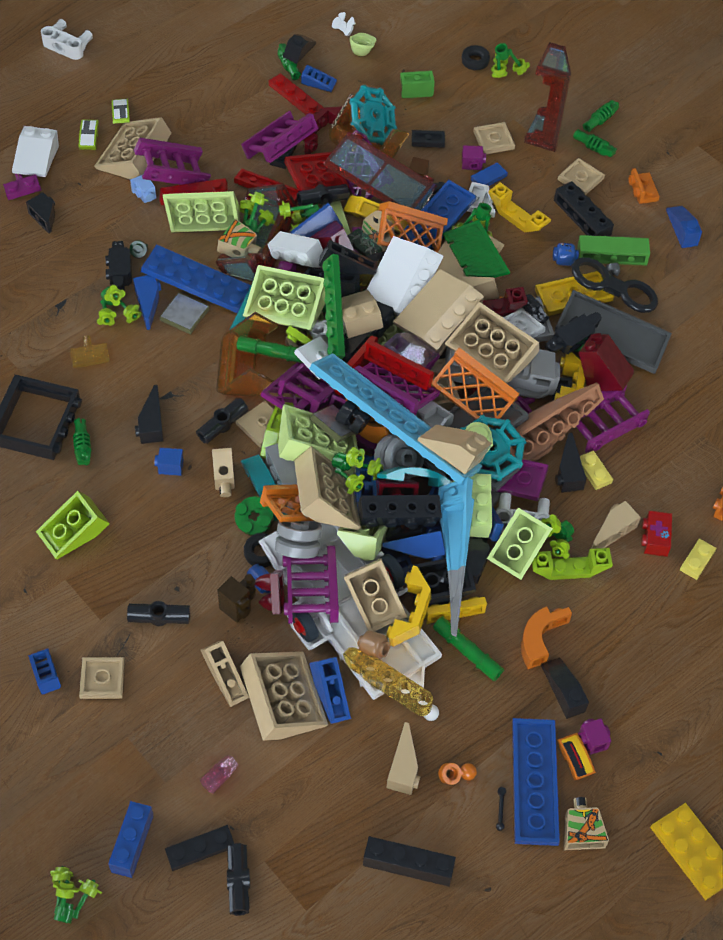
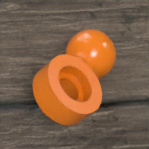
[438,763,477,785]

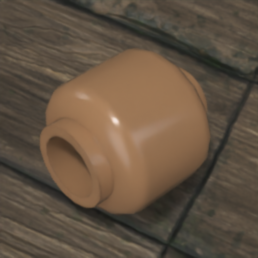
[357,631,390,661]

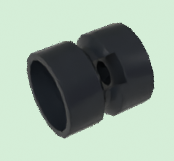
[335,400,371,435]

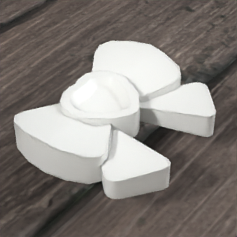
[332,12,356,36]

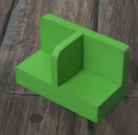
[400,71,435,98]

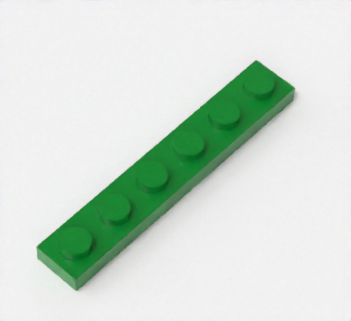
[322,254,345,359]

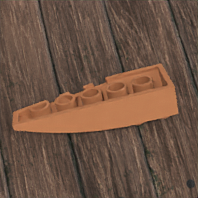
[507,383,604,462]

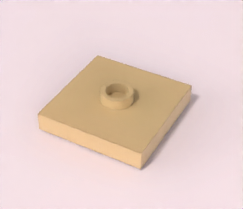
[473,122,515,154]
[558,158,605,195]
[236,401,274,448]
[79,657,125,699]

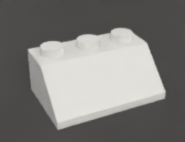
[267,231,323,268]

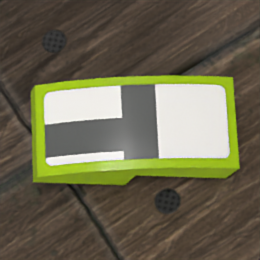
[112,99,130,124]
[78,120,99,150]

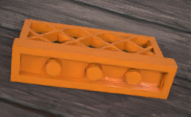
[377,201,448,252]
[431,347,520,429]
[260,484,314,522]

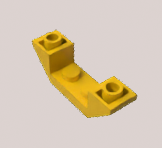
[488,182,551,233]
[343,195,408,234]
[554,352,585,400]
[386,565,431,647]

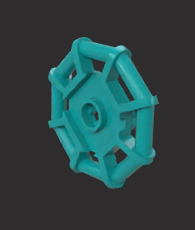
[349,85,397,146]
[460,415,526,481]

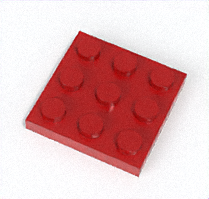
[284,152,350,191]

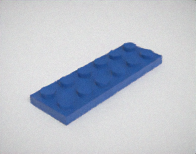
[400,180,476,250]
[141,244,251,313]
[512,718,560,846]

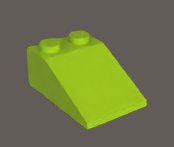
[36,491,110,559]

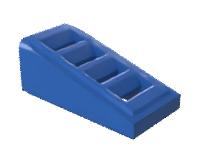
[301,65,337,92]
[28,648,61,694]

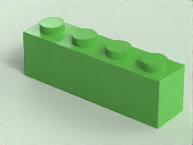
[577,235,650,266]

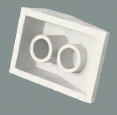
[12,126,59,177]

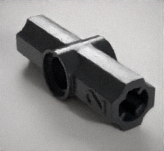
[296,184,350,206]
[196,398,248,444]
[127,601,190,626]
[227,843,250,916]

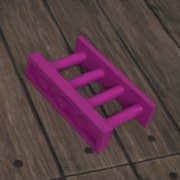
[241,111,318,163]
[134,137,211,185]
[278,363,335,413]
[576,385,650,453]
[283,546,339,624]

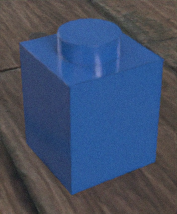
[154,448,184,476]

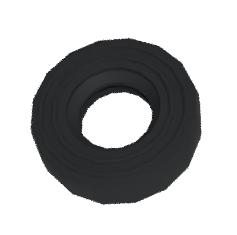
[461,45,490,70]
[244,533,272,568]

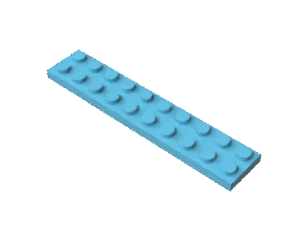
[310,353,482,484]

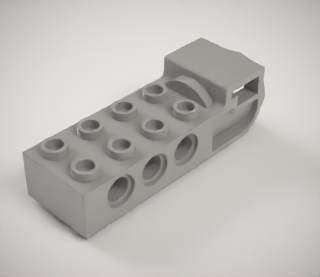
[444,347,560,399]

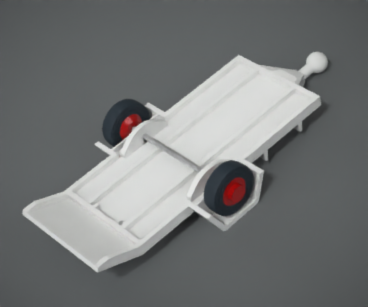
[258,522,442,721]

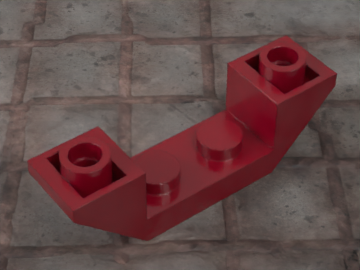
[303,106,349,155]
[482,287,528,317]

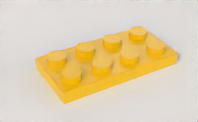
[535,271,614,316]
[650,803,723,901]

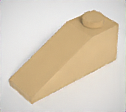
[591,501,641,549]
[201,641,249,707]
[386,722,421,795]

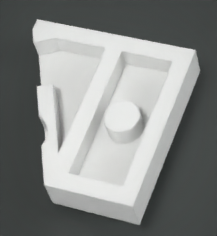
[467,182,495,218]

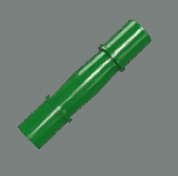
[237,336,303,363]
[433,616,504,682]

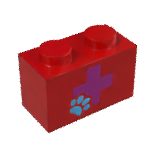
[641,511,672,557]

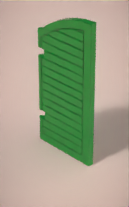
[443,220,510,278]

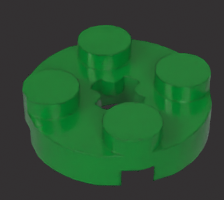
[235,496,275,536]

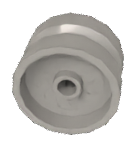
[374,434,424,479]
[275,520,322,559]

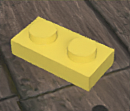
[580,450,613,490]
[680,539,717,580]

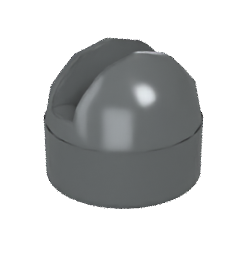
[606,263,620,277]

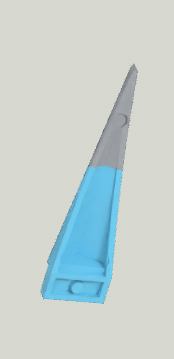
[438,477,474,637]

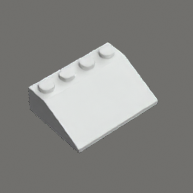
[367,236,444,317]

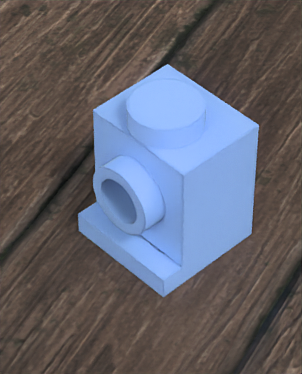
[130,175,156,203]

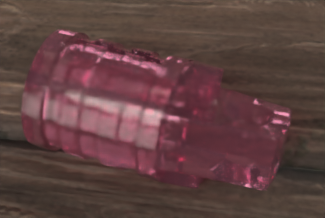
[200,755,238,794]

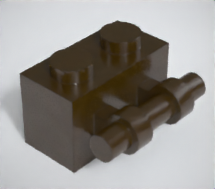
[217,574,256,623]

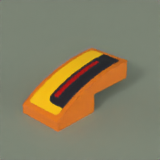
[557,733,596,780]

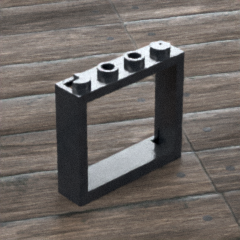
[0,374,82,460]

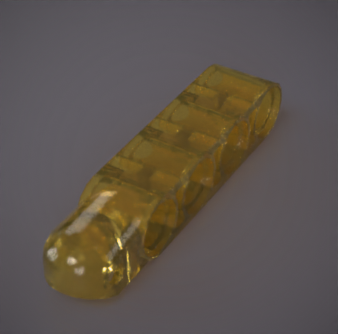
[343,647,433,716]

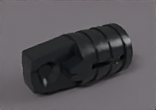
[522,294,550,325]

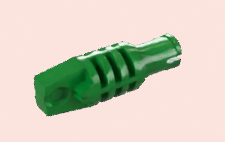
[277,43,301,80]
[583,100,619,132]
[573,129,617,157]
[73,418,91,465]

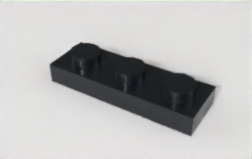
[165,825,235,871]

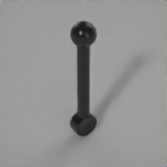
[496,787,506,831]

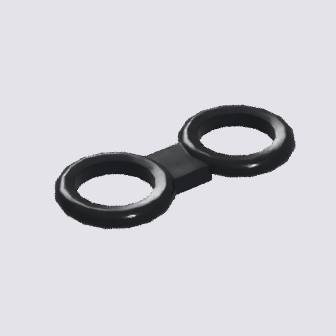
[571,257,658,313]

